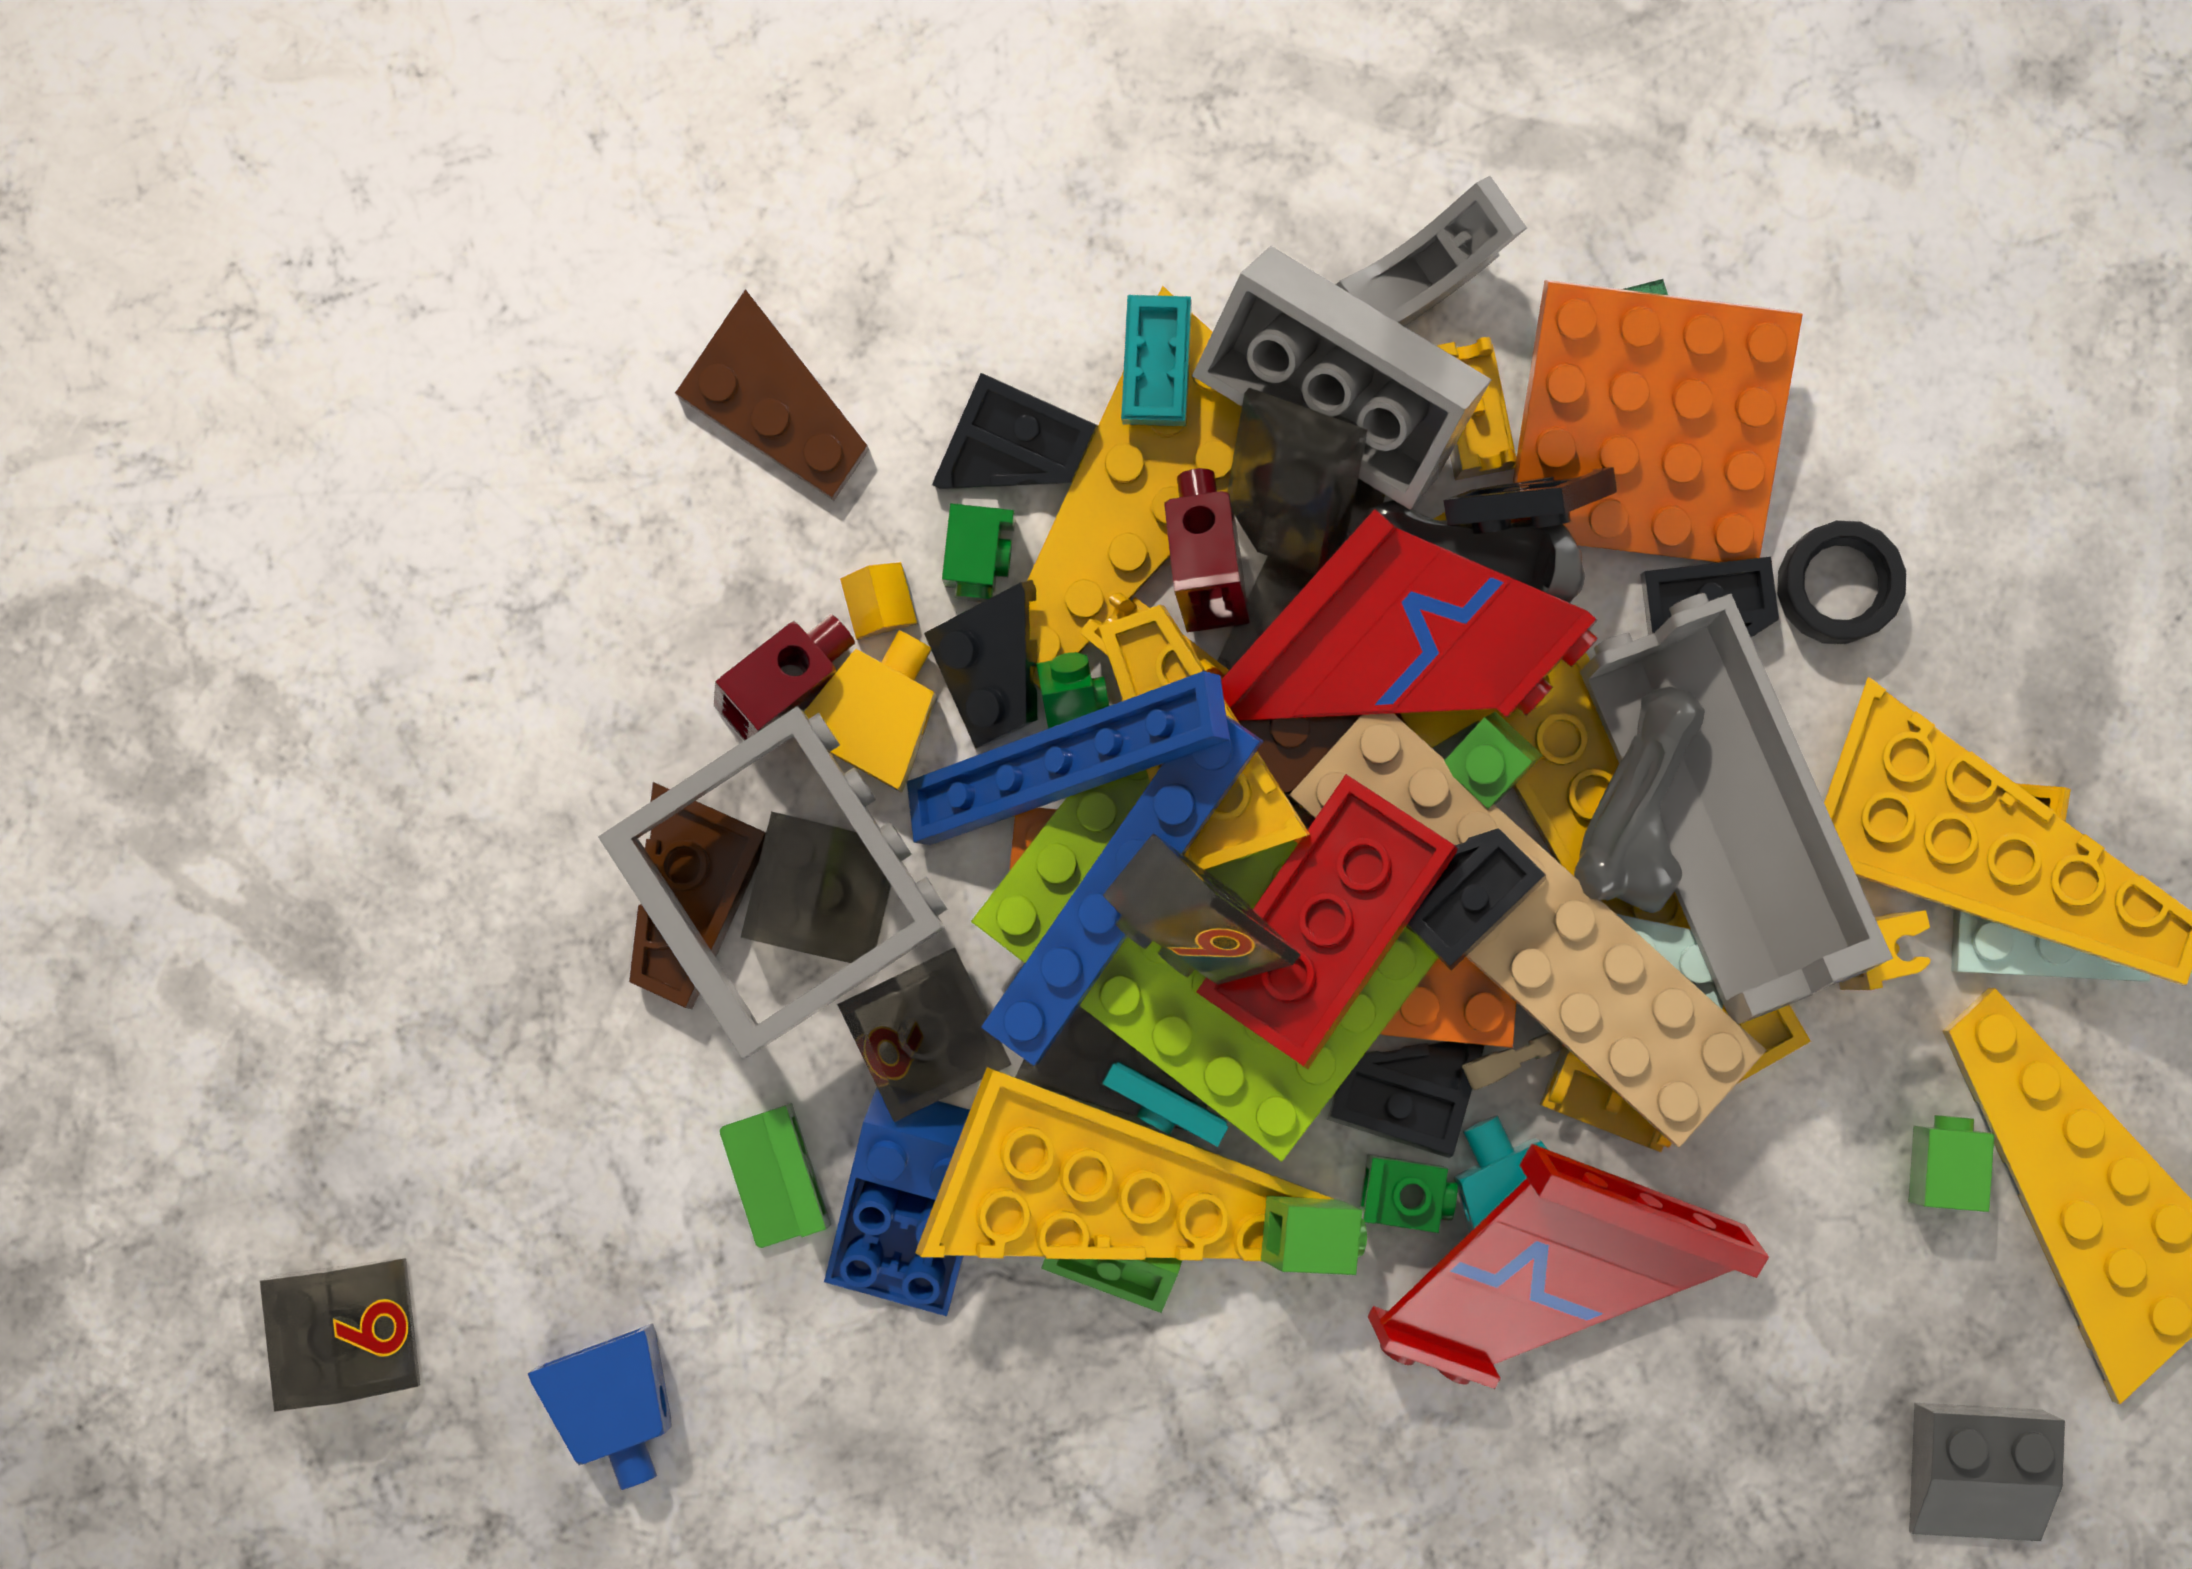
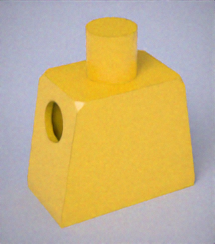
[804,630,937,793]

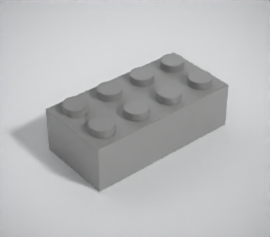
[1192,246,1492,510]

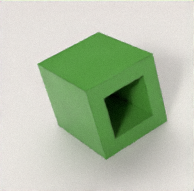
[1444,712,1543,809]
[1908,1115,1994,1212]
[1261,1196,1367,1275]

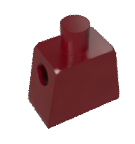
[1164,468,1250,633]
[714,614,855,741]

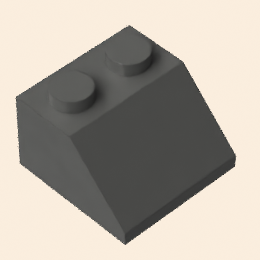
[1909,1403,2065,1541]

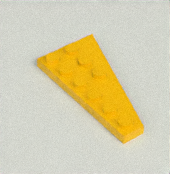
[1942,988,2192,1405]
[915,1067,1334,1261]

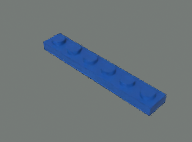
[906,671,1230,845]
[981,715,1263,1066]

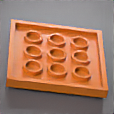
[1511,280,1803,563]

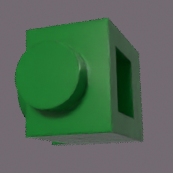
[942,503,1016,602]
[1036,652,1109,729]
[1359,1154,1458,1233]

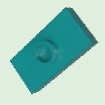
[1121,295,1192,426]
[1102,1060,1229,1147]

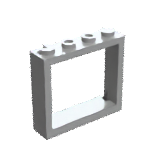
[598,706,948,1059]

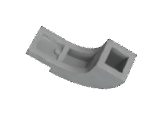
[1335,176,1527,327]

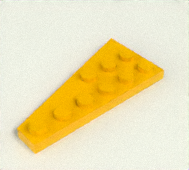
[1027,285,1285,690]
[1824,677,2192,986]

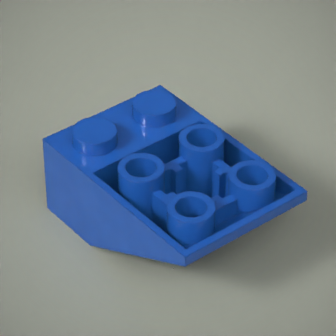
[824,1084,970,1316]

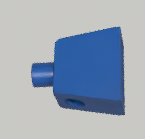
[528,1323,672,1490]

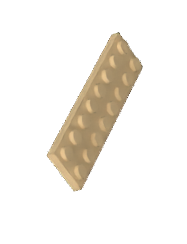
[1289,713,1767,1148]

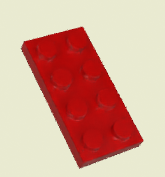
[1196,774,1458,1069]

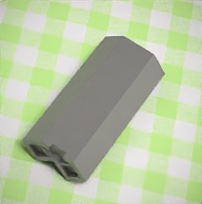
[1580,593,1893,1025]

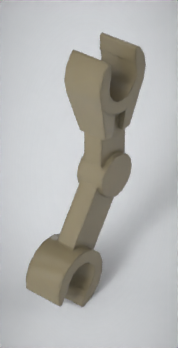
[1462,1032,1563,1091]

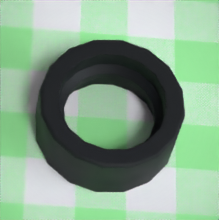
[1777,520,1906,644]

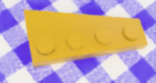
[1098,605,1310,877]

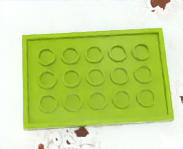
[971,770,1438,1162]

